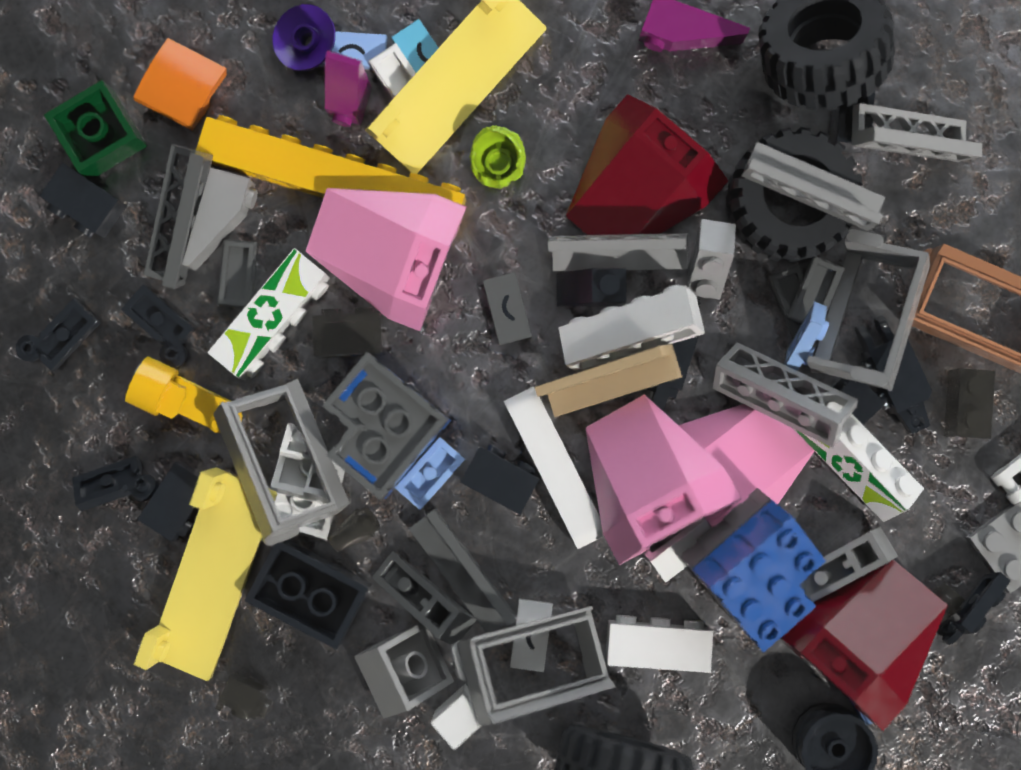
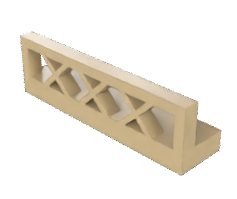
[535,344,682,417]

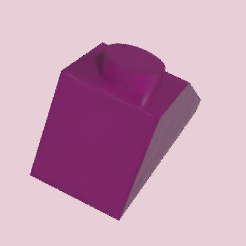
[639,0,750,52]
[325,51,372,127]

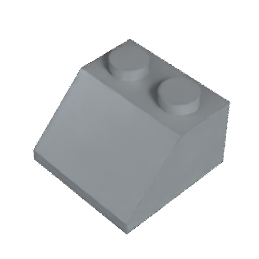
[354,623,454,719]

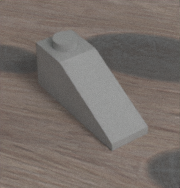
[182,167,258,271]
[800,526,898,602]

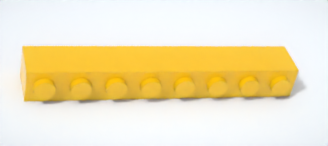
[196,115,466,206]

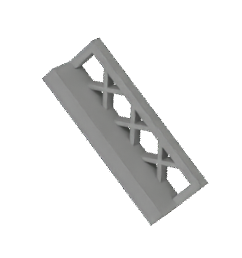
[852,103,982,162]
[741,142,885,231]
[548,233,688,271]
[713,342,858,448]

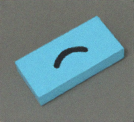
[391,19,439,73]

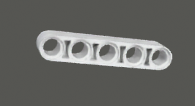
[503,386,604,549]

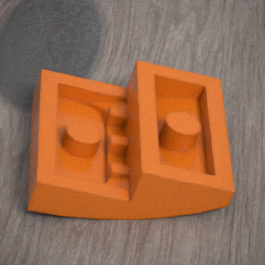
[134,38,227,131]

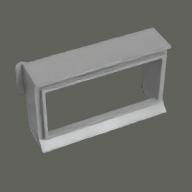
[807,229,930,391]
[213,378,350,546]
[451,606,616,726]

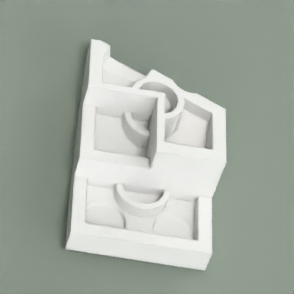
[270,423,345,542]

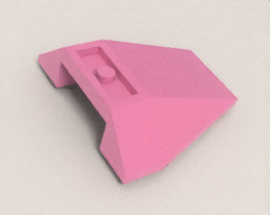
[305,188,467,331]
[585,394,742,565]
[679,404,814,528]

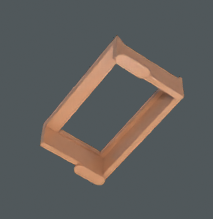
[912,243,1021,374]

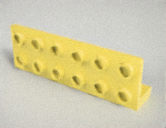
[365,0,546,174]
[134,467,277,681]

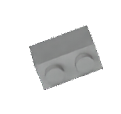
[687,219,736,300]

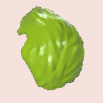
[469,125,526,189]

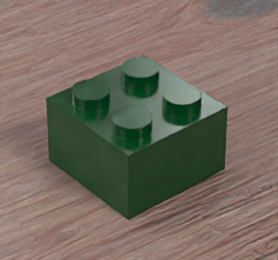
[44,80,147,180]

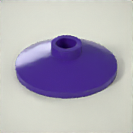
[272,4,336,71]

